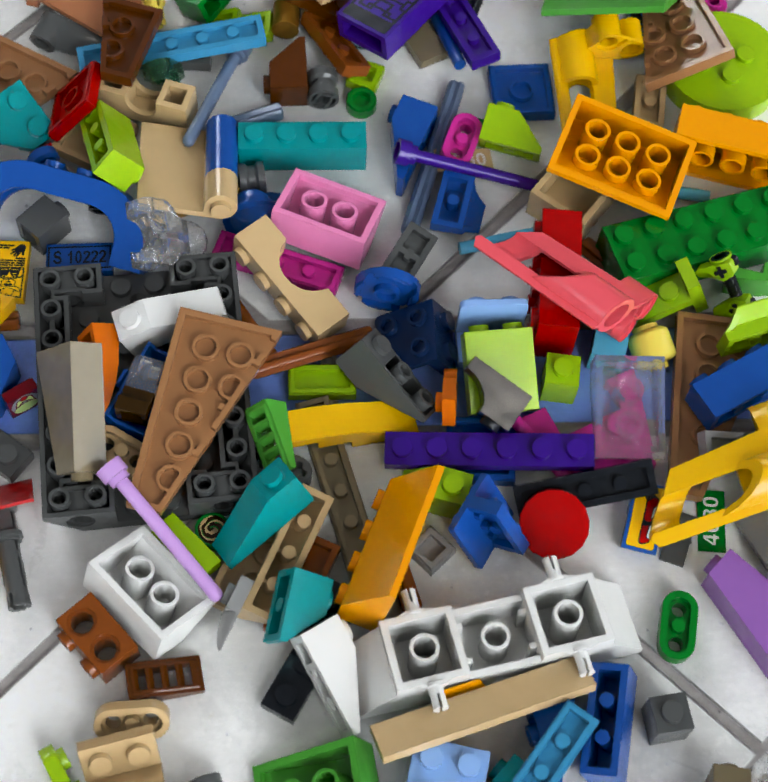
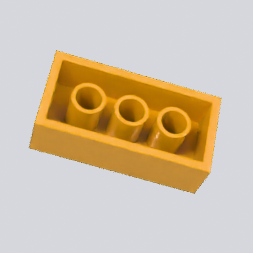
[673,103,768,190]

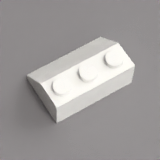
[83,525,215,660]

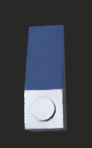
[387,94,438,197]

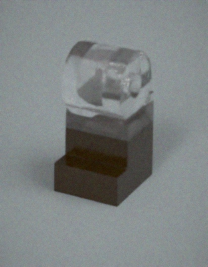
[114,354,165,427]

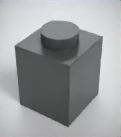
[16,195,72,255]
[641,692,695,745]

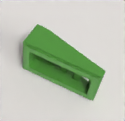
[245,399,296,470]

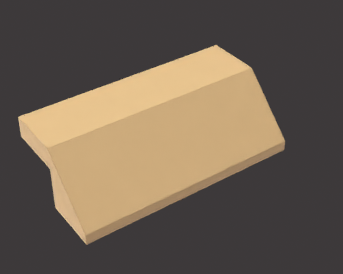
[212,483,335,624]

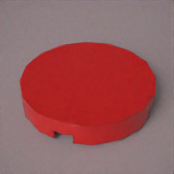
[519,488,590,560]

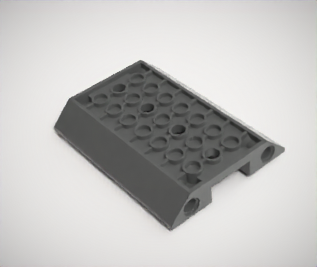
[33,251,257,531]

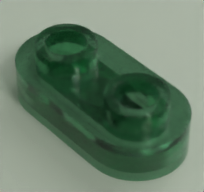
[141,58,185,86]

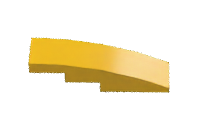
[287,401,419,448]

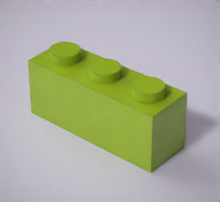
[80,99,145,192]

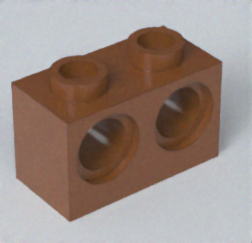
[55,592,141,684]

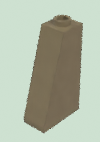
[36,341,106,482]

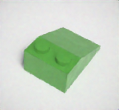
[252,735,379,782]

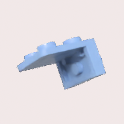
[455,296,528,368]

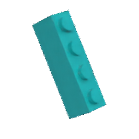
[238,122,367,170]

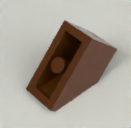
[263,37,308,106]

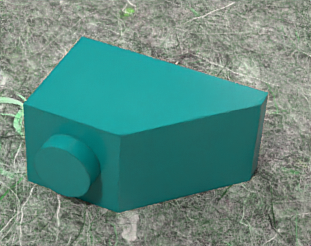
[263,567,334,644]

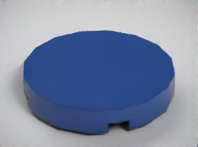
[354,267,421,311]

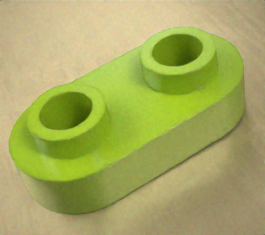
[37,744,80,782]

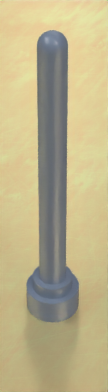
[182,49,252,147]

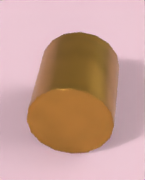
[271,0,300,39]

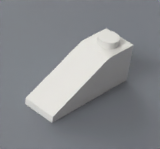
[111,286,228,357]
[290,614,361,738]

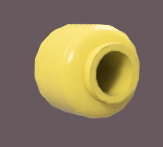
[628,322,676,374]

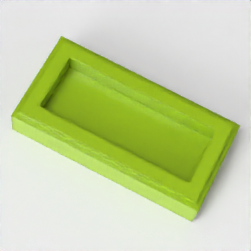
[288,364,356,400]

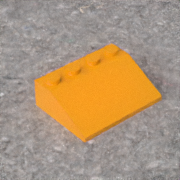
[546,93,697,221]
[334,464,445,631]

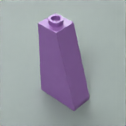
[701,549,768,679]

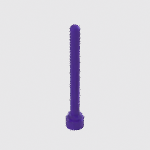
[393,138,539,191]

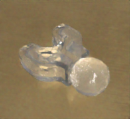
[125,197,208,272]

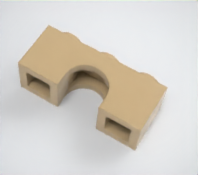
[97,77,198,128]

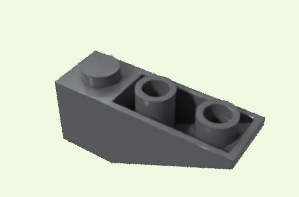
[335,328,435,423]

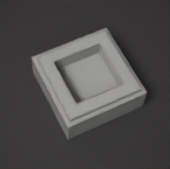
[411,525,456,576]

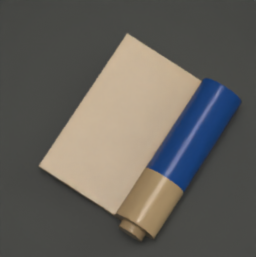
[136,114,238,219]

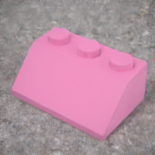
[270,168,386,270]

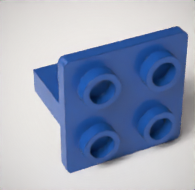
[448,473,530,569]

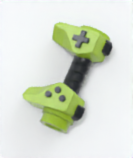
[695,250,756,318]

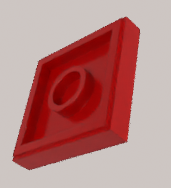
[48,60,101,142]

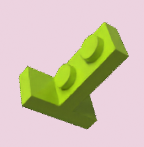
[634,257,709,329]

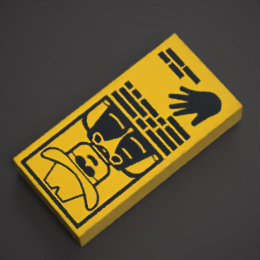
[0,241,32,304]

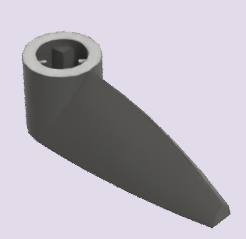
[29,10,102,56]

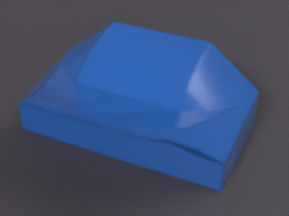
[430,170,486,235]

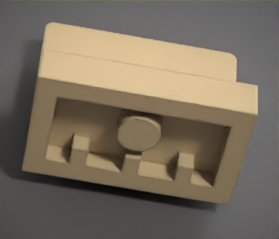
[76,724,165,782]

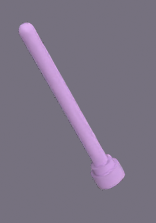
[96,456,223,602]

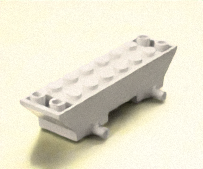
[353,555,643,720]

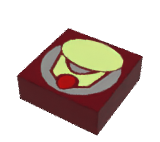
[1,378,38,419]

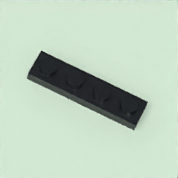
[512,458,658,518]
[261,580,352,725]

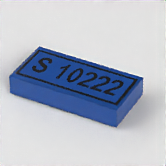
[46,242,114,276]

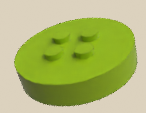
[666,11,768,119]

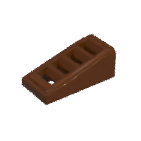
[124,655,205,701]

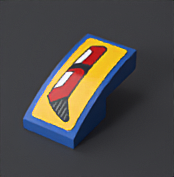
[620,485,664,556]

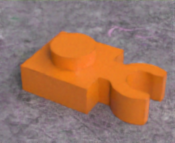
[435,368,458,427]

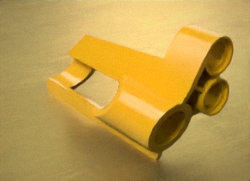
[549,14,644,130]
[649,401,768,548]

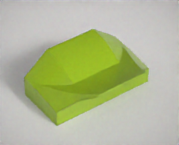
[716,297,768,357]

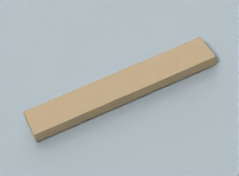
[370,657,596,764]

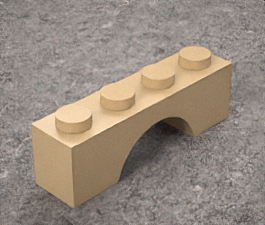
[232,214,349,342]

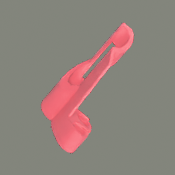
[474,232,658,342]

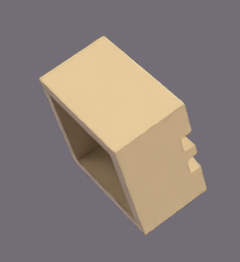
[526,171,614,240]

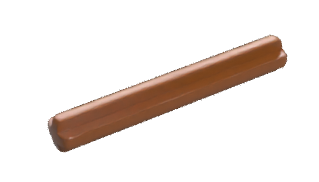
[253,326,372,379]

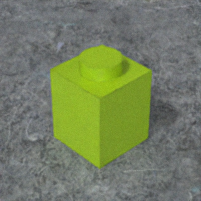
[540,352,581,404]

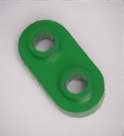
[656,591,698,664]

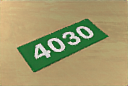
[697,490,726,553]

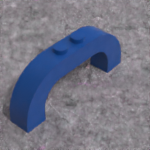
[0,159,153,275]

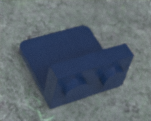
[375,299,458,376]

